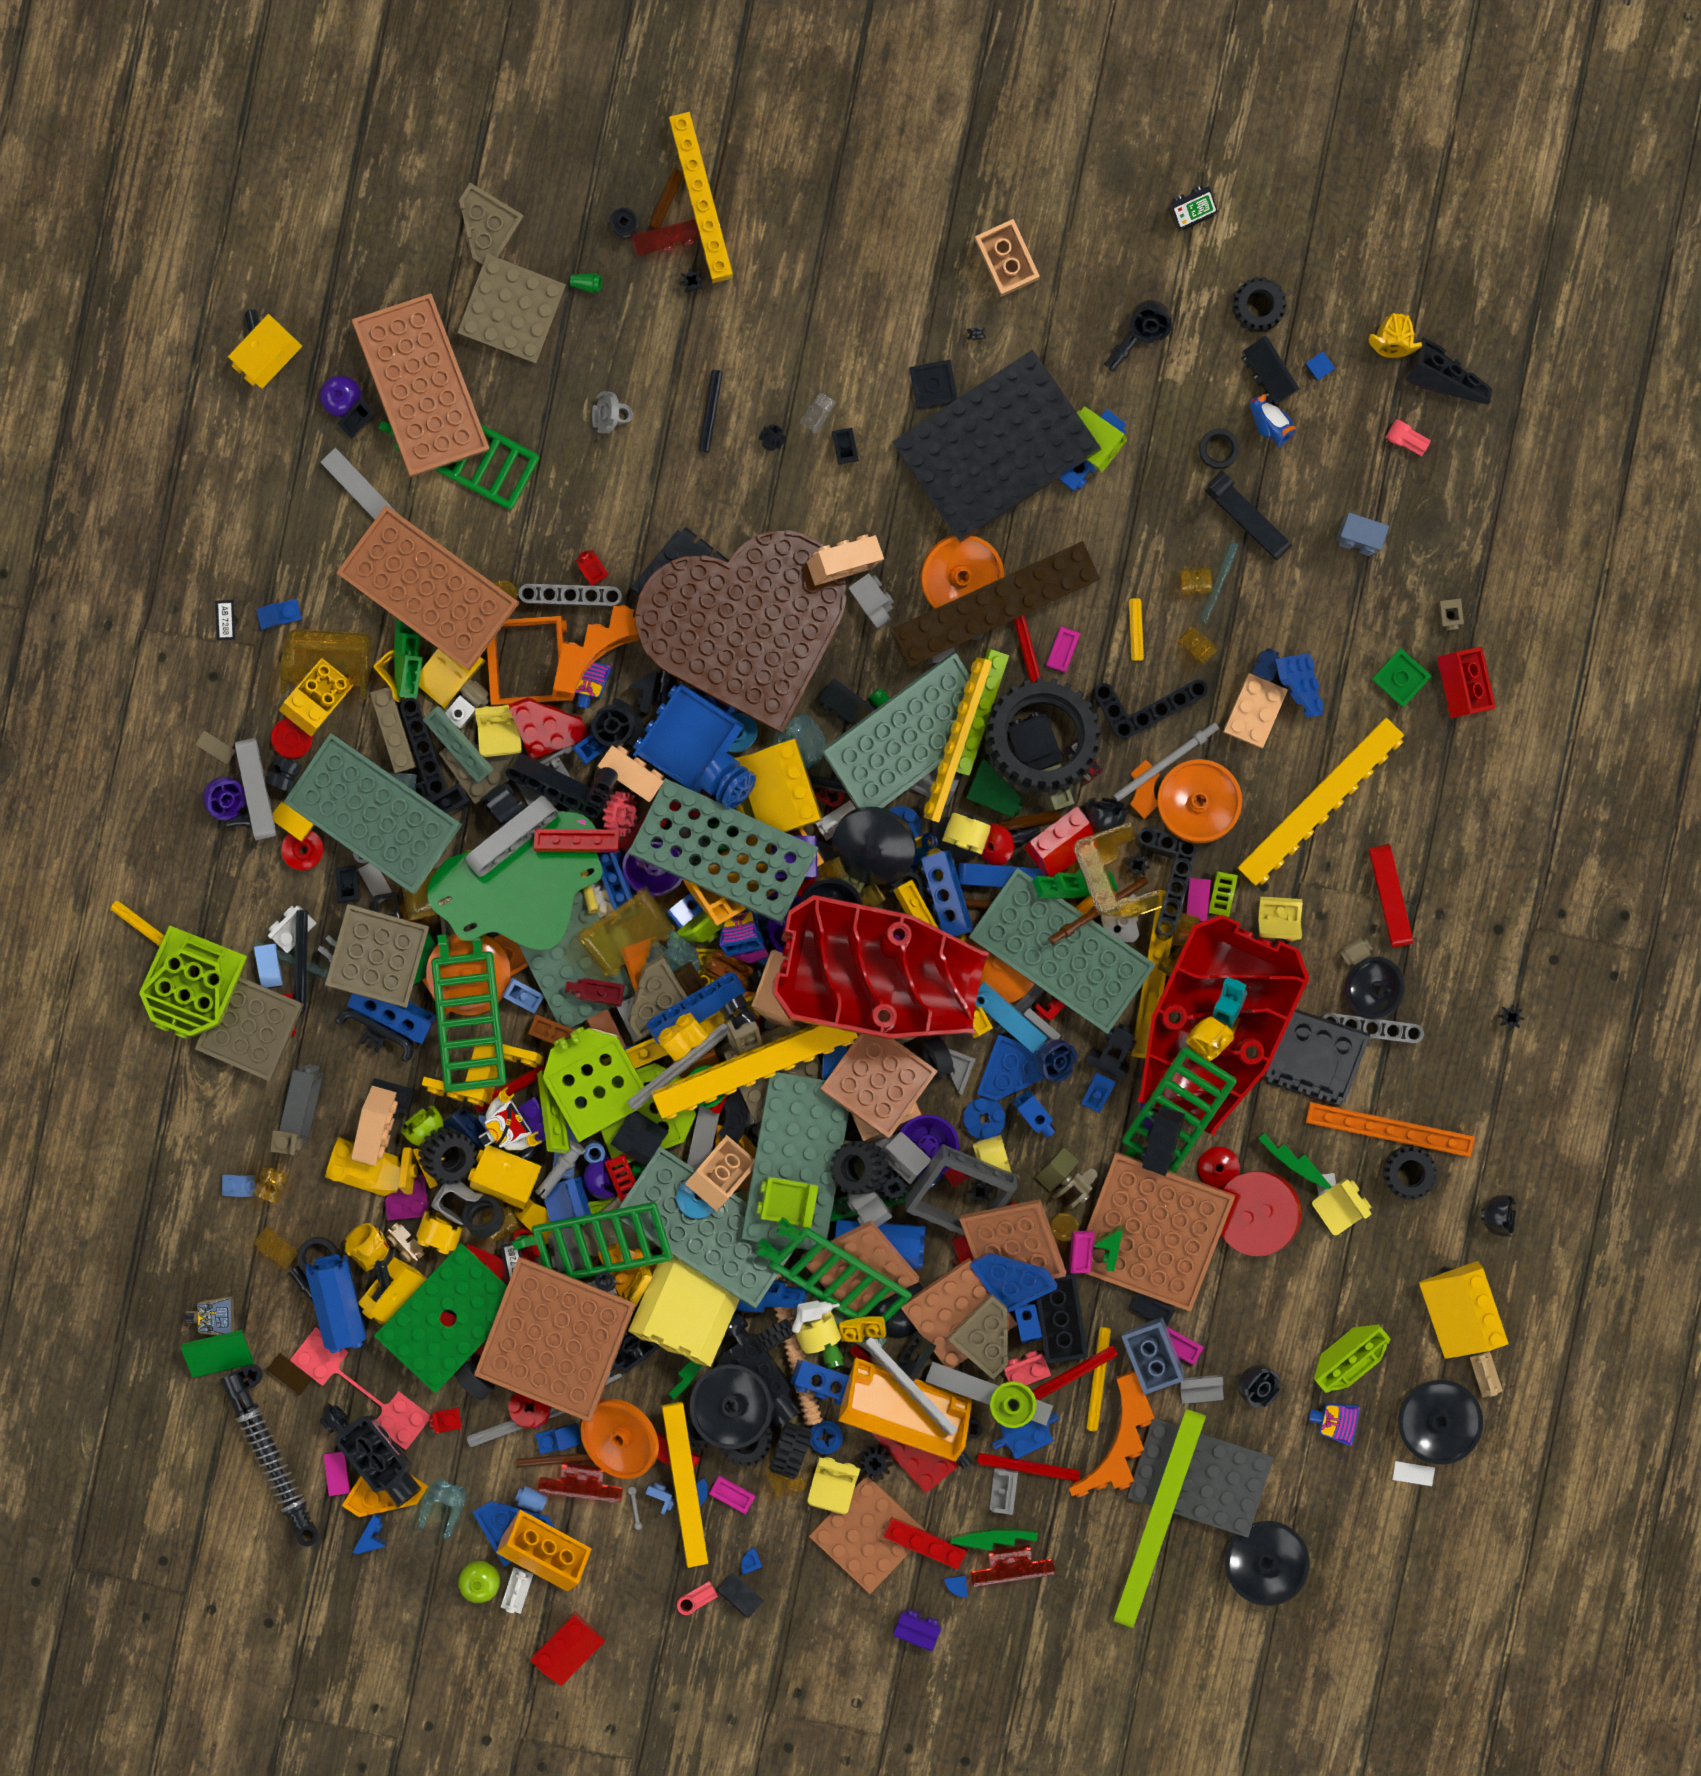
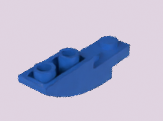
[735,1280,808,1312]

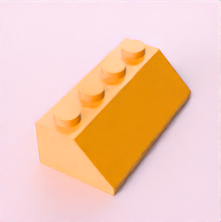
[496,1510,592,1592]

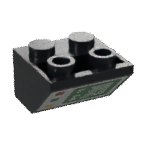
[1168,185,1218,232]

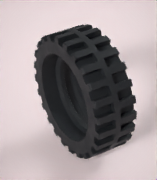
[984,677,1101,796]

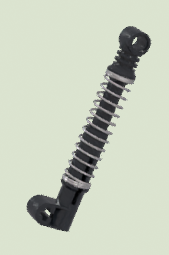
[219,1364,319,1547]

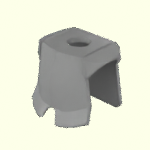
[431,1181,483,1225]

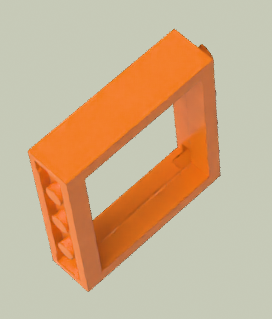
[487,616,568,706]

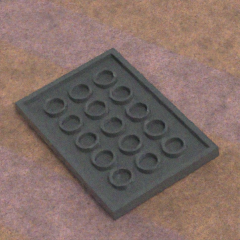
[1128,1418,1274,1538]

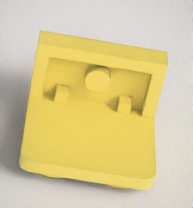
[475,704,522,757]
[1258,896,1303,941]
[1312,1178,1372,1235]
[807,1457,860,1515]

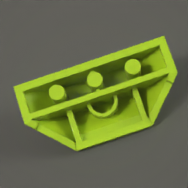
[671,910,723,943]
[1314,1325,1391,1393]

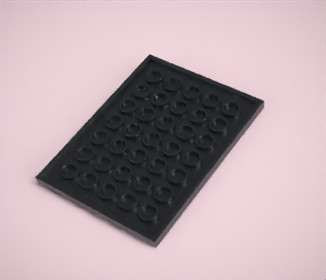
[892,349,1102,543]

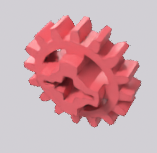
[602,791,639,837]

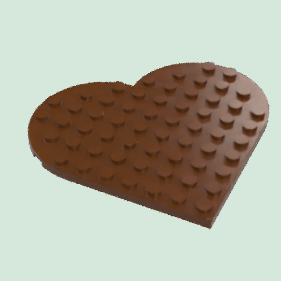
[635,530,846,734]

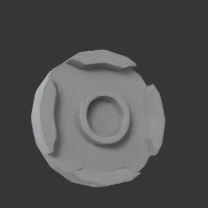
[592,391,633,434]

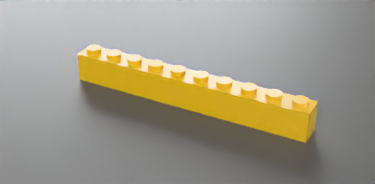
[1237,717,1404,886]
[650,1024,858,1119]

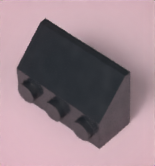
[1241,335,1300,406]
[819,678,876,725]

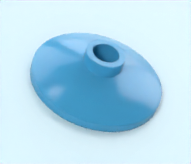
[728,713,758,753]
[676,1179,715,1219]

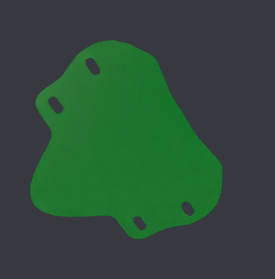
[427,812,603,950]

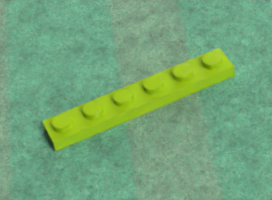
[956,649,1009,776]

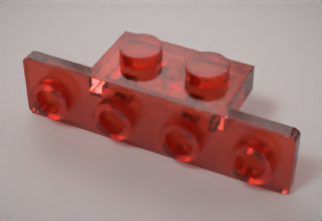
[632,219,701,256]
[538,1462,623,1503]
[970,1545,1056,1587]

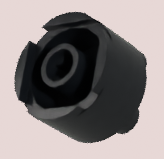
[480,783,526,825]

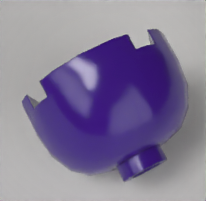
[320,375,362,418]
[202,777,246,820]
[582,1156,621,1199]

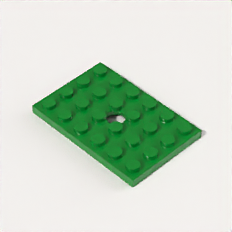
[374,1243,507,1394]

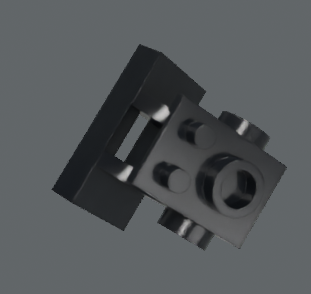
[1086,1023,1137,1081]

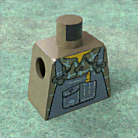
[186,1295,235,1335]

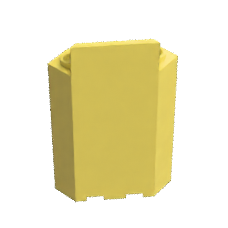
[628,1252,739,1367]

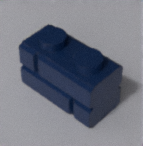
[1250,648,1280,682]

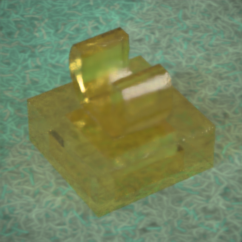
[861,884,886,907]

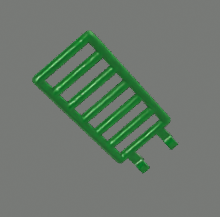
[379,421,540,510]
[431,934,506,1092]
[1122,1047,1237,1173]
[512,1202,673,1279]
[756,1217,912,1323]

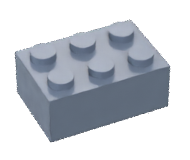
[1335,512,1389,556]
[1121,1317,1185,1395]

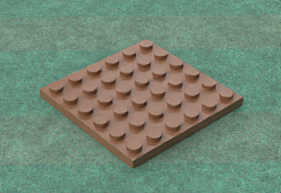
[1086,1152,1235,1312]
[474,1257,636,1422]

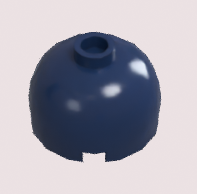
[1034,1039,1077,1082]

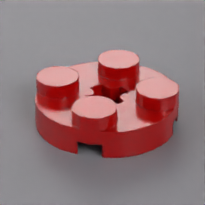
[508,1393,551,1429]

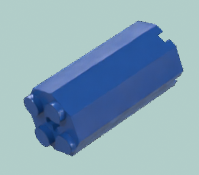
[835,1219,925,1269]
[305,1254,366,1353]

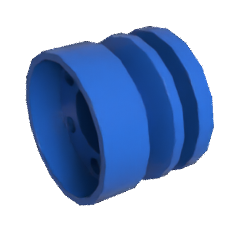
[700,753,756,810]

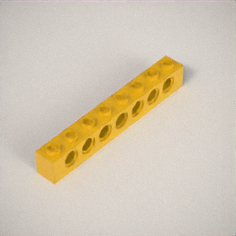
[669,112,733,284]

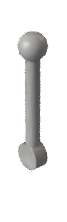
[540,746,572,764]
[628,1487,642,1530]

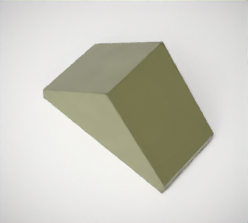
[1035,1147,1079,1192]

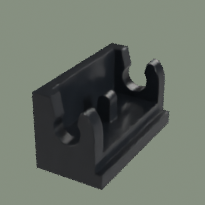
[716,1572,764,1618]

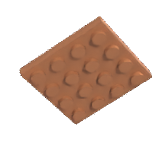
[820,1034,937,1139]
[960,1199,1067,1279]
[802,1220,919,1312]
[901,1258,1017,1369]
[809,1476,926,1594]

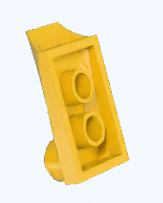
[325,1137,401,1196]

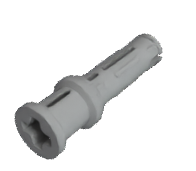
[536,1140,585,1199]

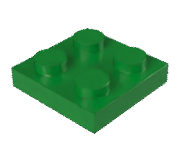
[1371,648,1432,708]

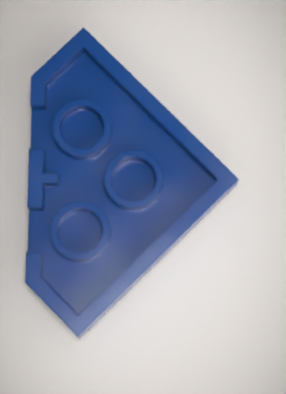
[1275,653,1324,718]
[977,1034,1045,1101]
[970,1253,1058,1313]
[472,1501,556,1566]

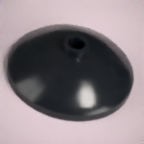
[799,877,863,905]
[1345,957,1405,1020]
[867,1282,924,1337]

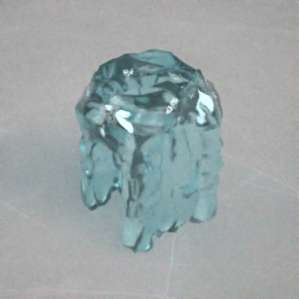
[778,714,828,769]
[646,929,701,974]
[419,1479,467,1539]

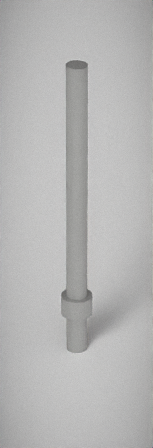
[1113,722,1219,802]

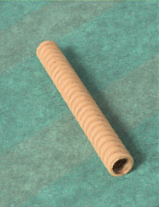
[774,1274,823,1426]

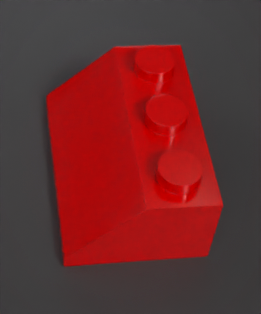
[1437,647,1496,718]
[1024,806,1098,877]
[530,1611,606,1686]

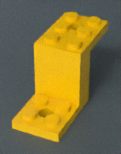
[422,1044,545,1107]

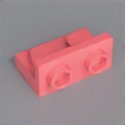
[1004,1350,1051,1385]

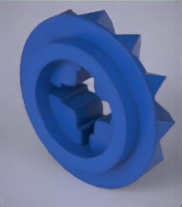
[810,1420,843,1454]

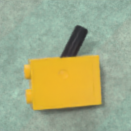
[228,309,302,389]
[468,1140,543,1210]
[358,1257,427,1326]

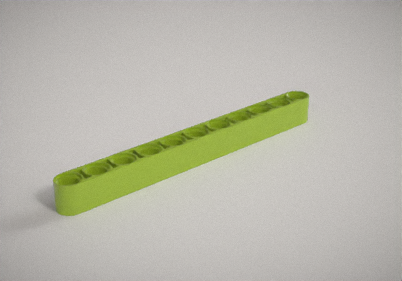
[1113,1409,1206,1628]

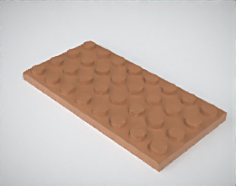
[352,293,489,477]
[336,505,519,671]

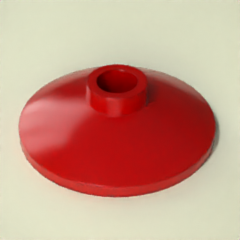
[979,824,1015,866]
[281,831,324,871]
[1198,1146,1240,1189]

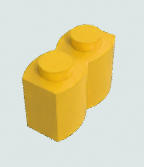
[657,1012,709,1061]

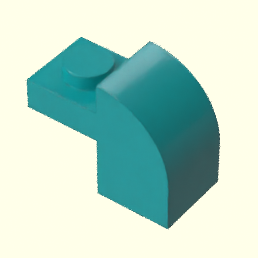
[1213,977,1248,1028]

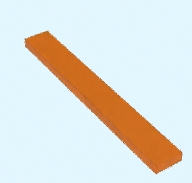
[1305,1102,1475,1157]

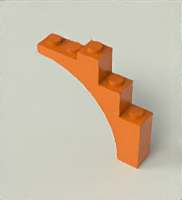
[552,605,639,701]
[1069,1370,1155,1497]

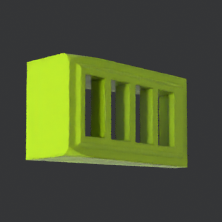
[1208,871,1238,917]

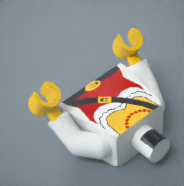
[479,1087,542,1150]

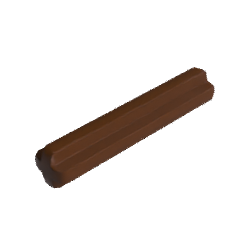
[649,169,684,229]
[999,810,1061,831]

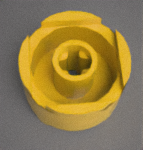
[416,1211,464,1254]

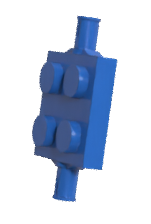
[992,1412,1060,1459]

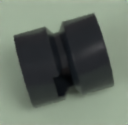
[610,207,639,239]
[265,754,302,792]
[719,994,759,1030]

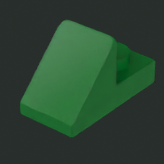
[1094,1226,1123,1272]

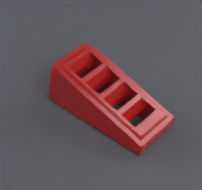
[605,1154,636,1203]

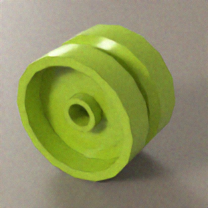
[990,1381,1037,1428]

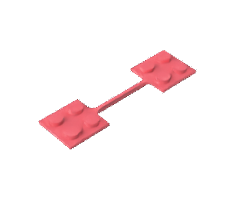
[290,1327,432,1450]

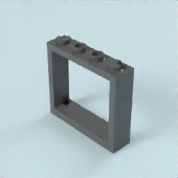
[279,1064,325,1147]
[905,1144,1017,1236]

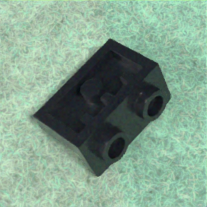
[372,1078,415,1117]
[896,1332,936,1381]

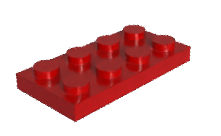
[871,1432,957,1493]

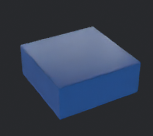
[1305,351,1335,381]

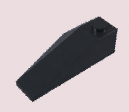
[1405,337,1492,405]

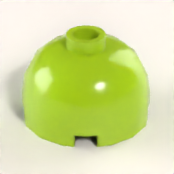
[401,1105,444,1146]
[458,1561,500,1603]

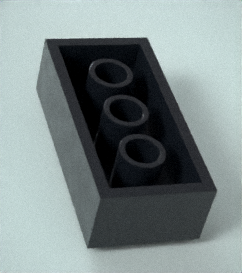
[1036,1273,1088,1364]

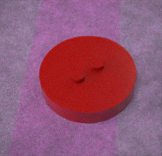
[1221,1171,1302,1256]

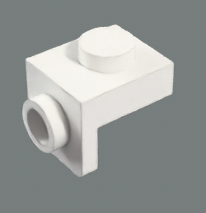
[592,880,614,917]

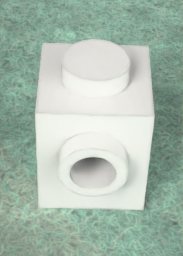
[445,696,475,729]

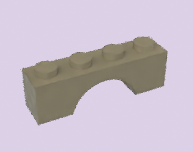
[370,687,418,774]

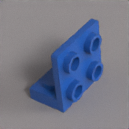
[542,1177,591,1222]

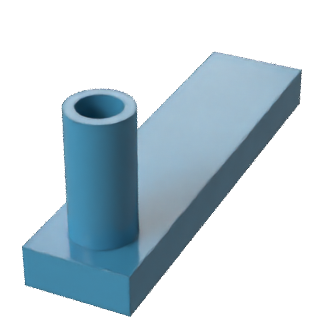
[976,981,1048,1053]

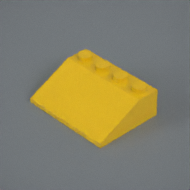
[737,739,823,833]
[1419,1261,1509,1359]

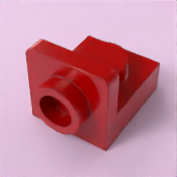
[575,549,609,586]
[1035,997,1065,1021]
[429,1407,462,1434]

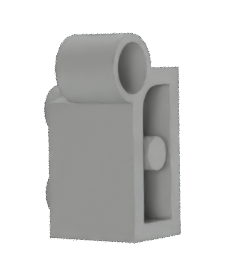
[848,573,894,629]

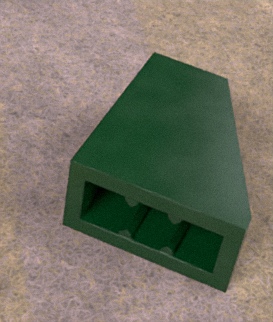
[966,759,1023,818]

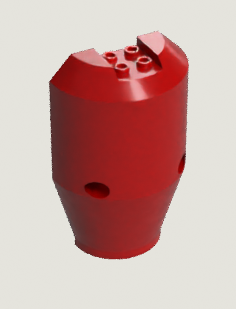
[772,895,989,1039]
[1137,915,1309,1136]

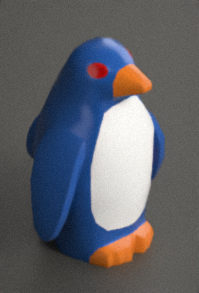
[1250,394,1296,448]

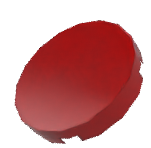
[271,717,313,759]

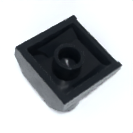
[611,1110,669,1167]

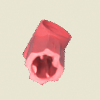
[1385,419,1431,457]
[677,1581,718,1615]

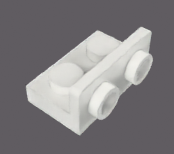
[268,906,317,953]

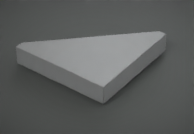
[948,1048,976,1095]

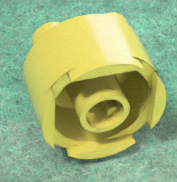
[942,813,991,854]
[973,1135,1011,1182]
[792,1311,841,1354]

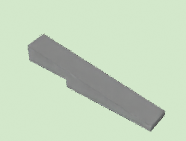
[925,1362,1053,1426]

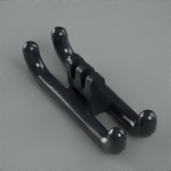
[335,1009,414,1062]

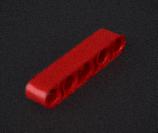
[1369,844,1413,949]

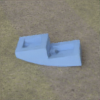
[254,944,283,988]

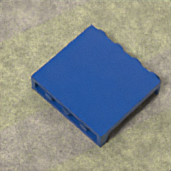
[633,683,744,793]

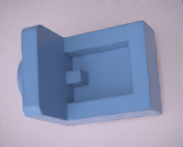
[222,1174,256,1197]
[646,1482,675,1515]

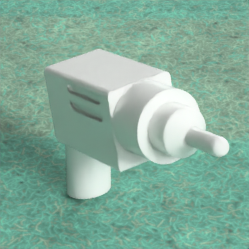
[791,1301,840,1333]

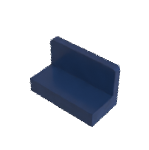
[443,1105,486,1150]

